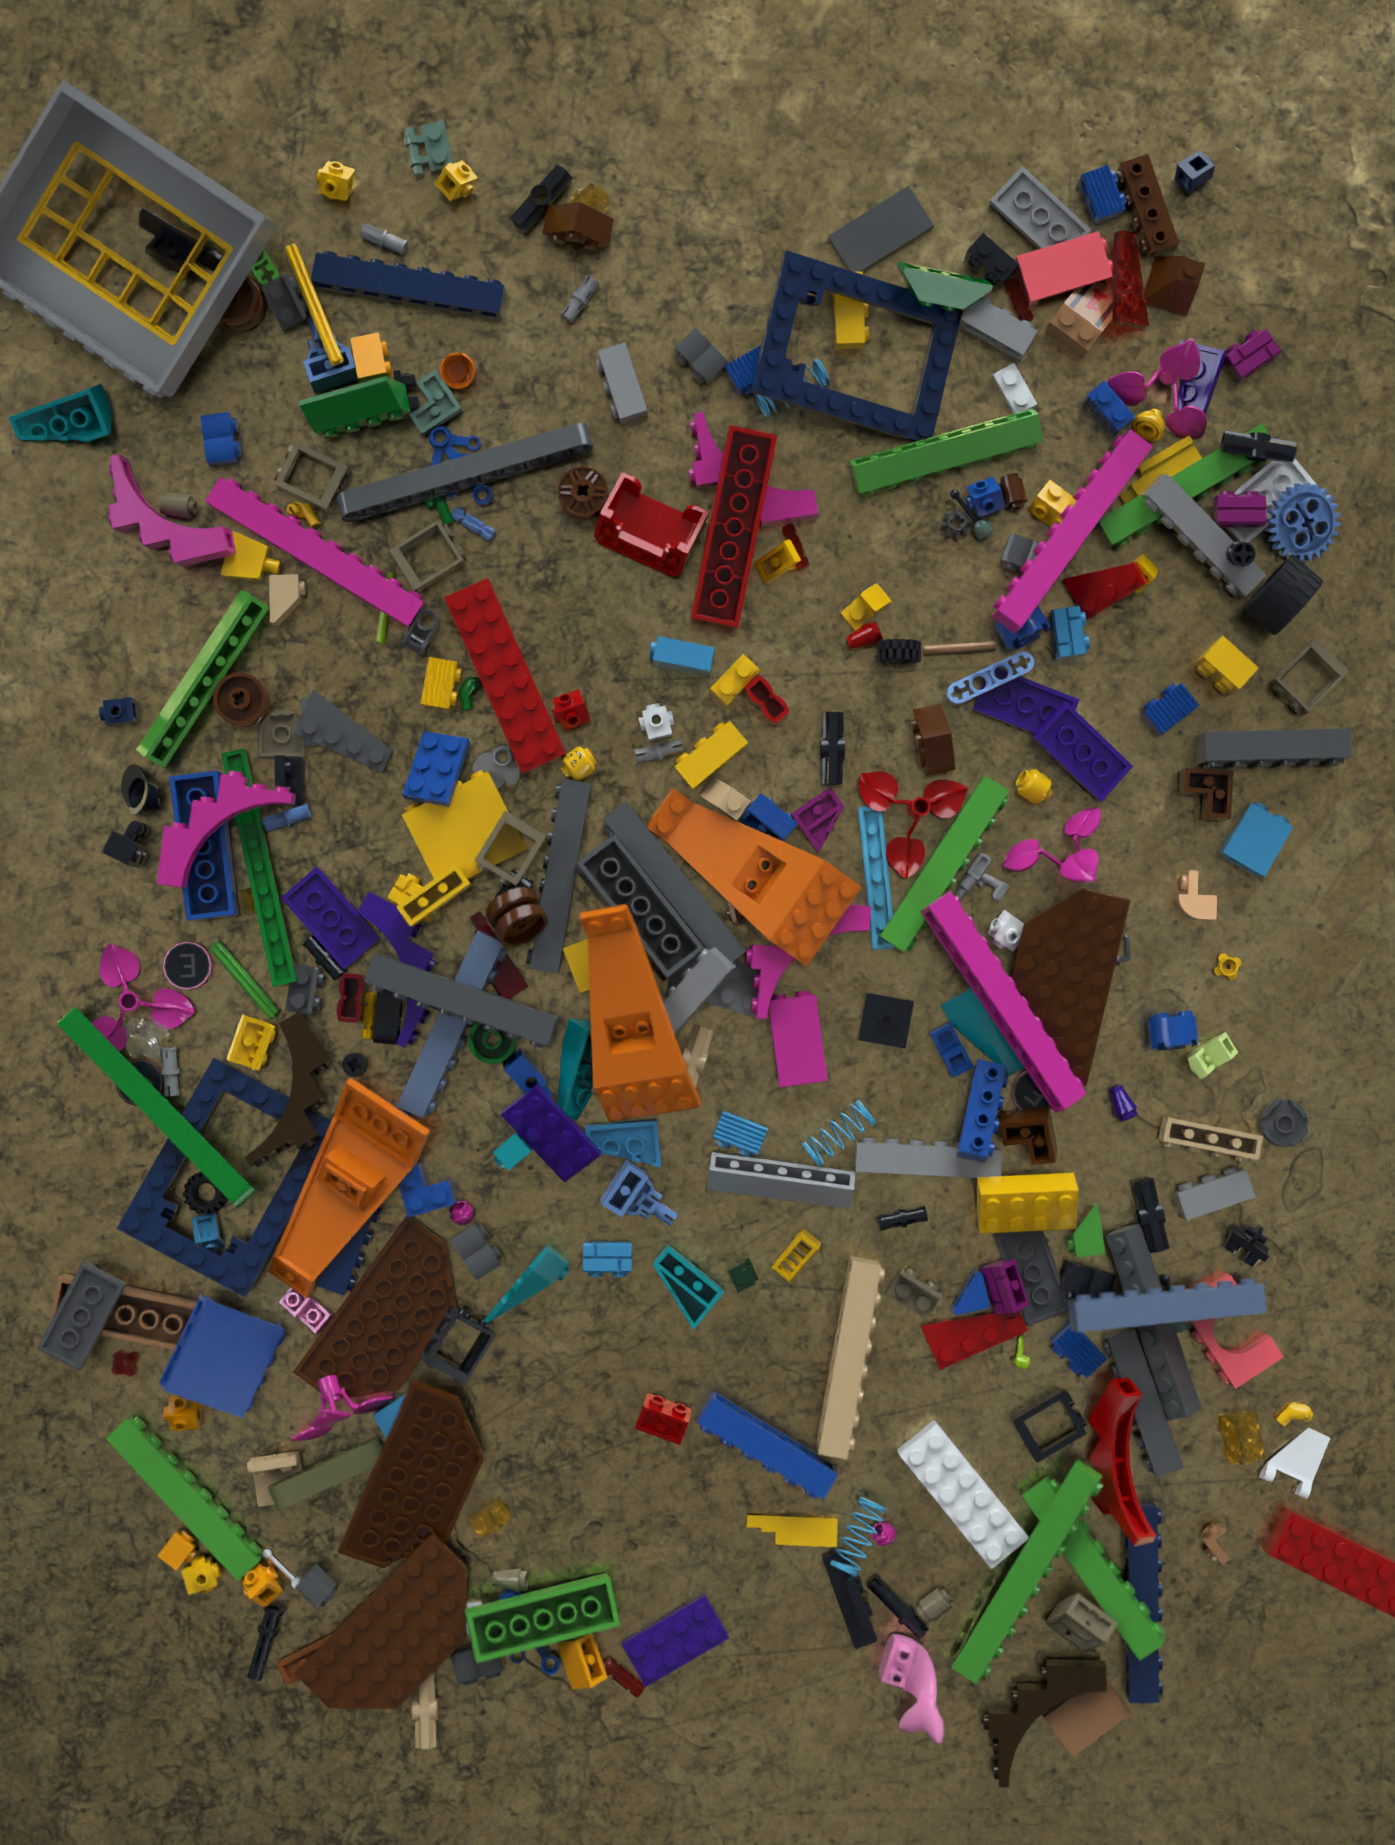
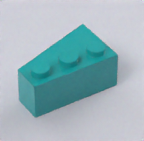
[653,1243,724,1330]

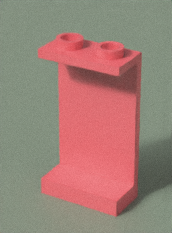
[1015,231,1115,308]

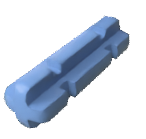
[451,507,495,541]

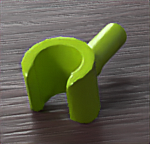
[1013,1334,1030,1370]

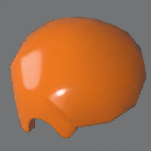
[439,353,476,389]

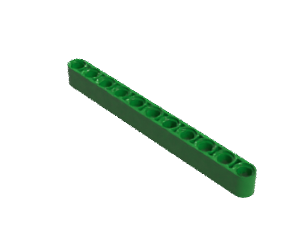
[57,1006,256,1209]

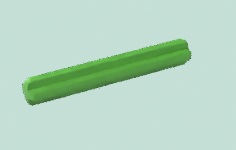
[209,941,279,1019]

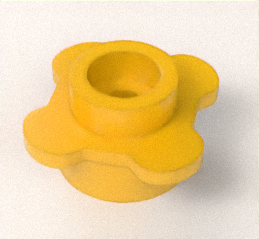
[1214,953,1241,980]

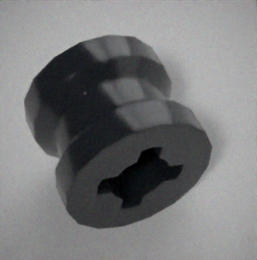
[1226,542,1256,566]
[342,1053,368,1077]

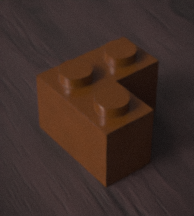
[542,202,614,251]
[910,703,955,776]
[1179,768,1234,821]
[999,1107,1058,1165]

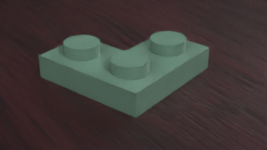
[409,369,463,436]

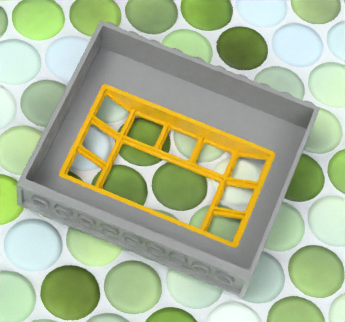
[0,79,278,398]

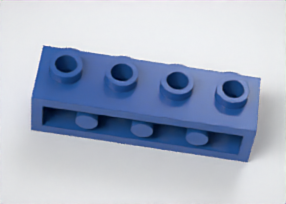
[956,1059,1009,1163]

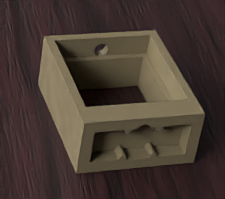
[274,442,351,514]
[389,520,466,594]
[1270,638,1350,715]
[474,811,547,887]
[1045,1593,1118,1653]

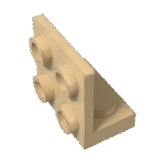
[247,1451,305,1506]

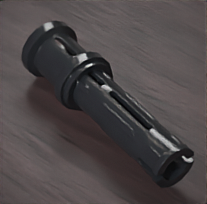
[247,1604,285,1681]

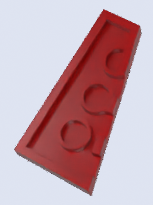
[920,1311,1028,1370]

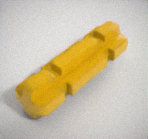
[361,992,377,1040]

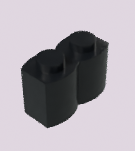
[1059,1261,1117,1299]

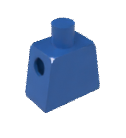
[502,1048,552,1097]

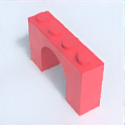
[1185,1273,1284,1389]

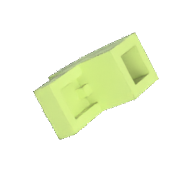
[1187,1032,1238,1079]

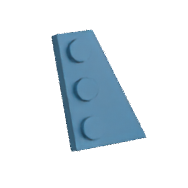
[585,1119,661,1168]

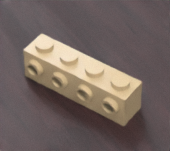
[1158,1116,1263,1163]

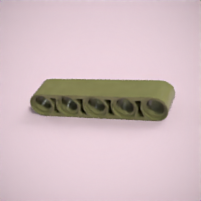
[267,1437,382,1510]

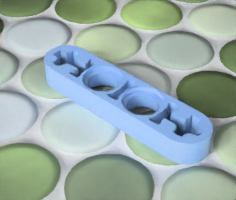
[946,652,1034,705]

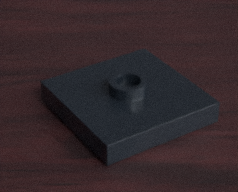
[858,993,914,1049]

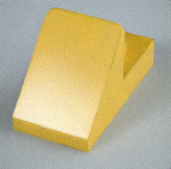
[754,539,801,584]
[840,583,892,631]

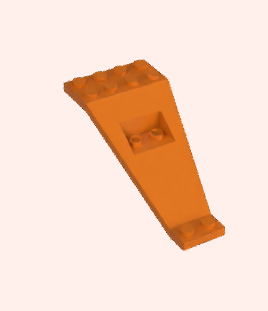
[646,788,862,967]
[579,904,701,1122]
[268,1078,430,1298]

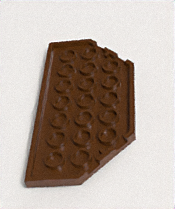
[1012,888,1131,1086]
[293,1216,457,1399]
[338,1380,484,1568]
[295,1532,467,1709]

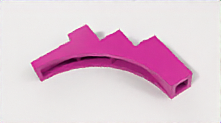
[689,412,818,527]
[108,454,236,567]
[157,771,296,888]
[745,905,872,1019]

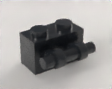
[102,821,149,868]

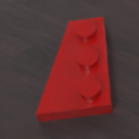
[1063,562,1149,620]

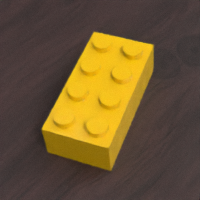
[976,1173,1078,1234]

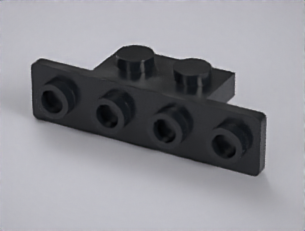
[139,208,223,278]
[822,1549,877,1649]

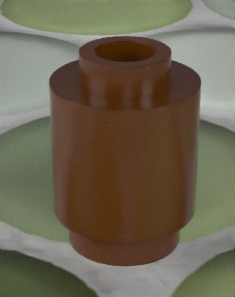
[999,473,1028,511]

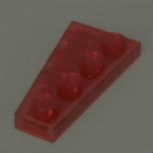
[1112,230,1149,329]

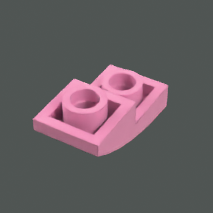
[279,1287,334,1334]

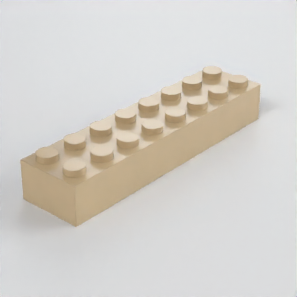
[816,1256,885,1459]

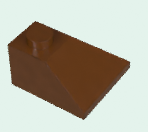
[1141,256,1205,316]

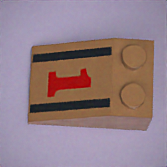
[1046,281,1127,358]

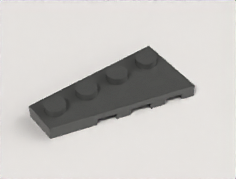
[294,690,392,773]

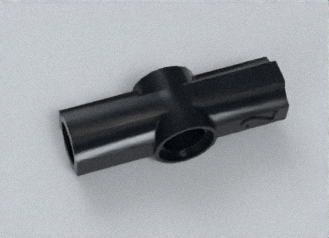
[510,164,573,233]
[1220,430,1297,464]
[820,712,845,785]
[1132,1177,1169,1253]

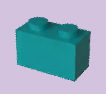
[493,1132,533,1171]

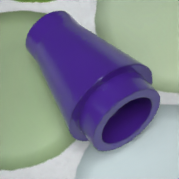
[1109,1085,1138,1122]

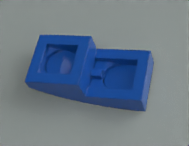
[929,1022,974,1078]

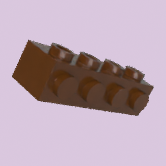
[1116,154,1179,259]

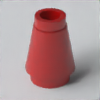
[846,621,883,650]

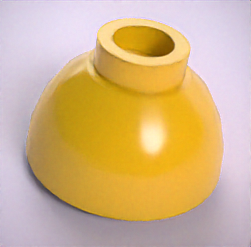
[1132,409,1165,441]

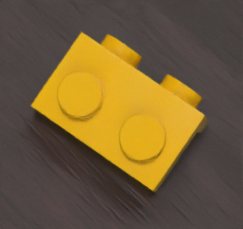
[1028,480,1076,527]
[226,1014,275,1071]

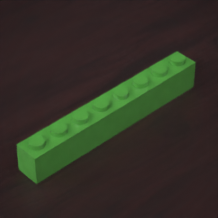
[849,409,1044,494]
[1095,423,1268,549]
[136,590,270,768]
[878,775,1009,953]
[106,1415,263,1581]
[1022,1475,1166,1660]

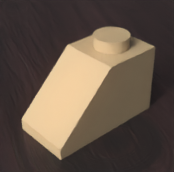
[269,574,306,626]
[698,775,751,821]

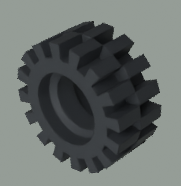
[878,639,921,664]
[183,1172,227,1215]

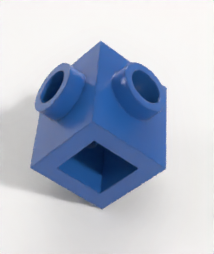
[965,477,1005,518]

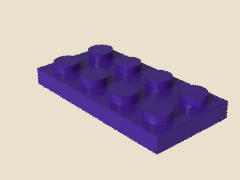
[972,665,1080,734]
[1032,702,1133,802]
[281,866,381,970]
[501,1083,601,1182]
[621,1594,729,1687]

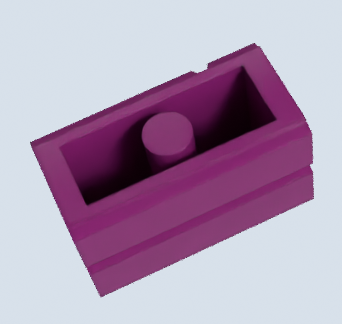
[1223,329,1281,383]
[1213,491,1266,528]
[981,1258,1029,1314]

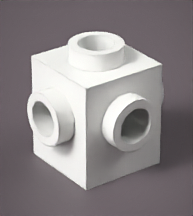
[639,703,674,741]
[987,910,1024,952]

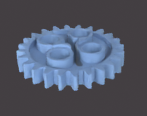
[1265,483,1341,561]

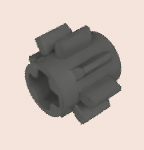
[941,508,971,540]

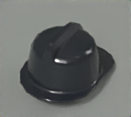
[121,764,161,815]

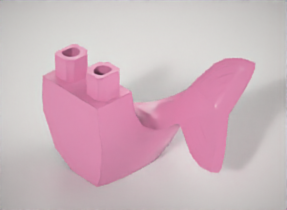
[878,1634,943,1745]

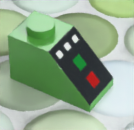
[1067,1204,1105,1258]

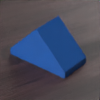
[951,1269,990,1315]

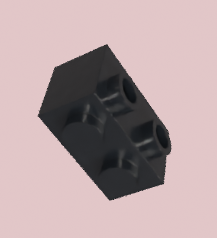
[964,233,1019,290]

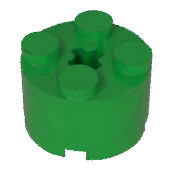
[468,1021,518,1064]

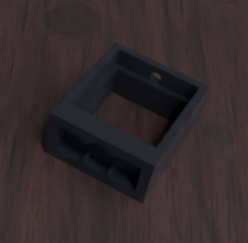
[420,1306,496,1384]
[1010,1388,1087,1463]

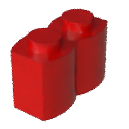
[744,676,789,726]

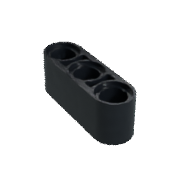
[373,989,403,1045]

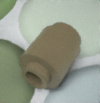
[159,493,197,519]
[916,1587,953,1623]

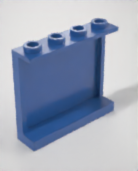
[159,1294,284,1418]

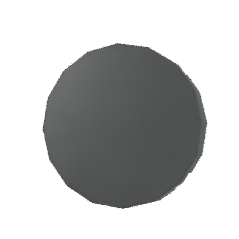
[1259,1099,1308,1147]

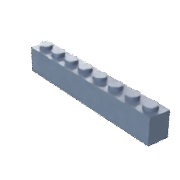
[397,930,508,1119]
[1068,1278,1267,1332]

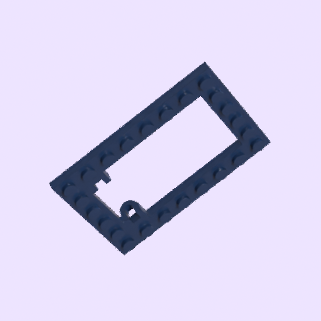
[751,250,963,442]
[116,1058,331,1298]

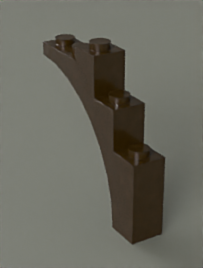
[245,1011,331,1168]
[984,1659,1107,1788]

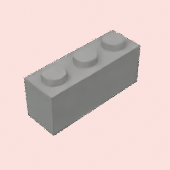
[959,296,1038,361]
[595,342,648,424]
[1173,1166,1255,1221]

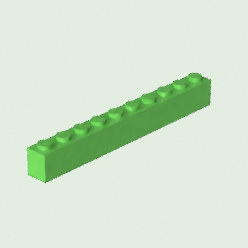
[951,1459,1103,1684]

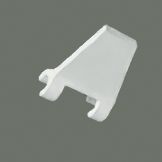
[1259,1428,1330,1499]

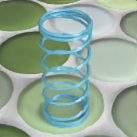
[754,358,830,418]
[802,1100,876,1167]
[830,1497,887,1577]

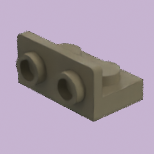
[886,1268,943,1319]

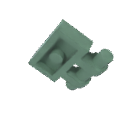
[404,120,453,176]

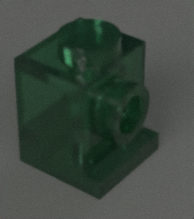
[727,1258,759,1292]

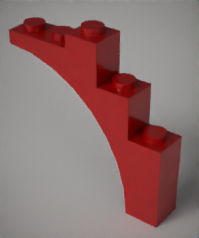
[1087,1377,1156,1546]

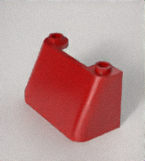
[594,472,709,577]

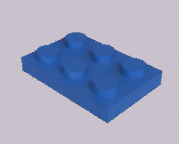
[402,731,470,806]

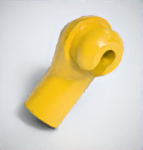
[287,502,321,529]
[1276,1404,1313,1427]

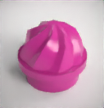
[449,1201,474,1226]
[871,1522,896,1546]

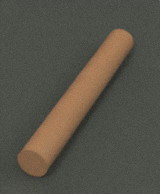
[923,641,996,655]

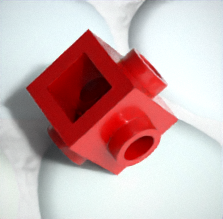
[551,689,591,730]

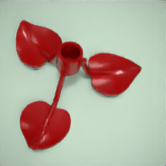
[858,771,968,878]

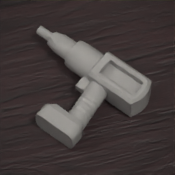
[955,853,1010,902]

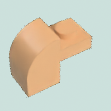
[1174,870,1217,920]

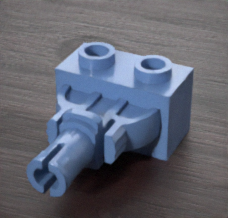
[303,316,358,394]
[600,1159,678,1226]

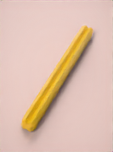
[284,244,343,366]

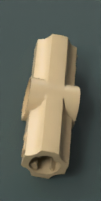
[682,1024,714,1088]
[412,1671,439,1749]

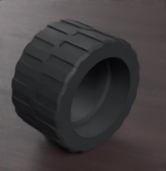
[1244,555,1323,635]

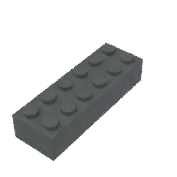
[1196,728,1352,769]
[574,834,705,982]

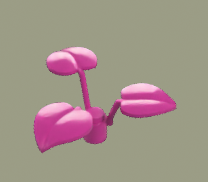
[1106,339,1207,439]
[1003,807,1101,882]
[92,943,194,1051]
[291,1375,394,1442]

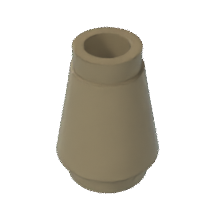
[492,1568,529,1593]

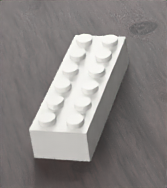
[897,1420,1029,1569]

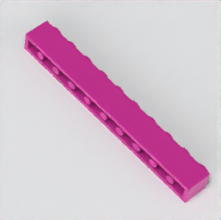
[991,429,1153,634]
[205,477,426,628]
[920,891,1086,1113]

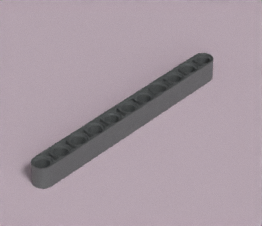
[336,423,593,522]

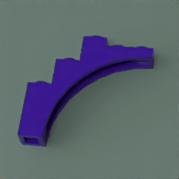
[357,891,439,1048]

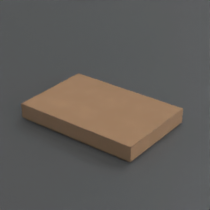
[1043,1681,1131,1757]

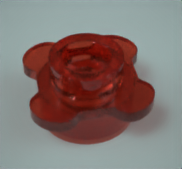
[111,1351,137,1377]

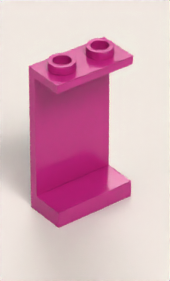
[769,990,828,1087]

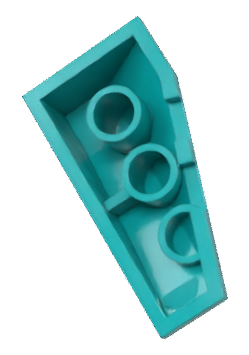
[8,383,111,441]
[940,987,1025,1076]
[557,1019,593,1120]
[484,1244,570,1323]

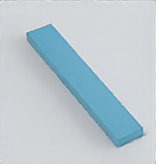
[857,806,894,950]

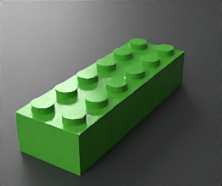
[464,1573,620,1663]

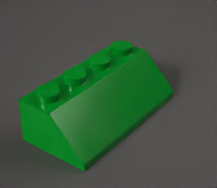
[299,376,411,439]

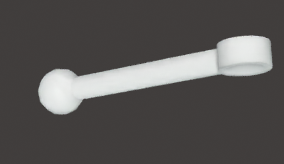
[263,1549,300,1588]

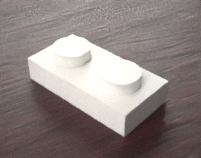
[992,363,1037,414]

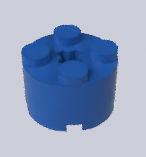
[995,605,1051,652]
[1147,1011,1199,1051]

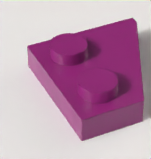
[791,787,844,852]

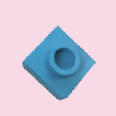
[192,1212,225,1252]

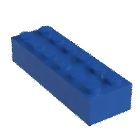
[169,771,239,921]
[697,1390,839,1500]

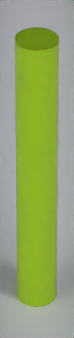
[376,572,396,644]

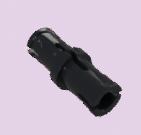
[303,935,345,981]
[878,1206,928,1231]

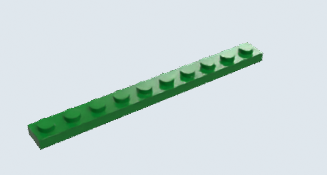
[221,748,298,987]

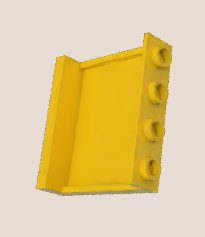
[402,770,528,879]

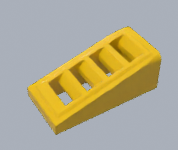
[771,1228,821,1283]

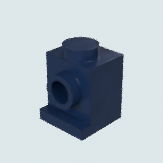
[1174,150,1215,195]
[99,697,138,726]

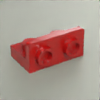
[635,1393,692,1445]

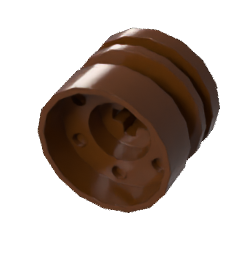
[557,466,609,524]

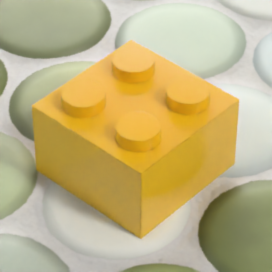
[1194,636,1259,695]

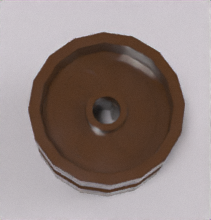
[219,276,266,331]
[213,673,271,728]
[486,887,548,947]

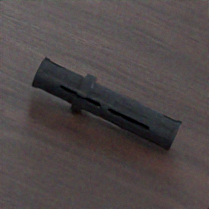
[867,1576,929,1640]

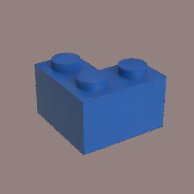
[399,1163,457,1217]

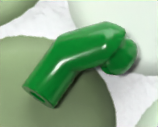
[425,496,453,524]
[458,676,482,711]

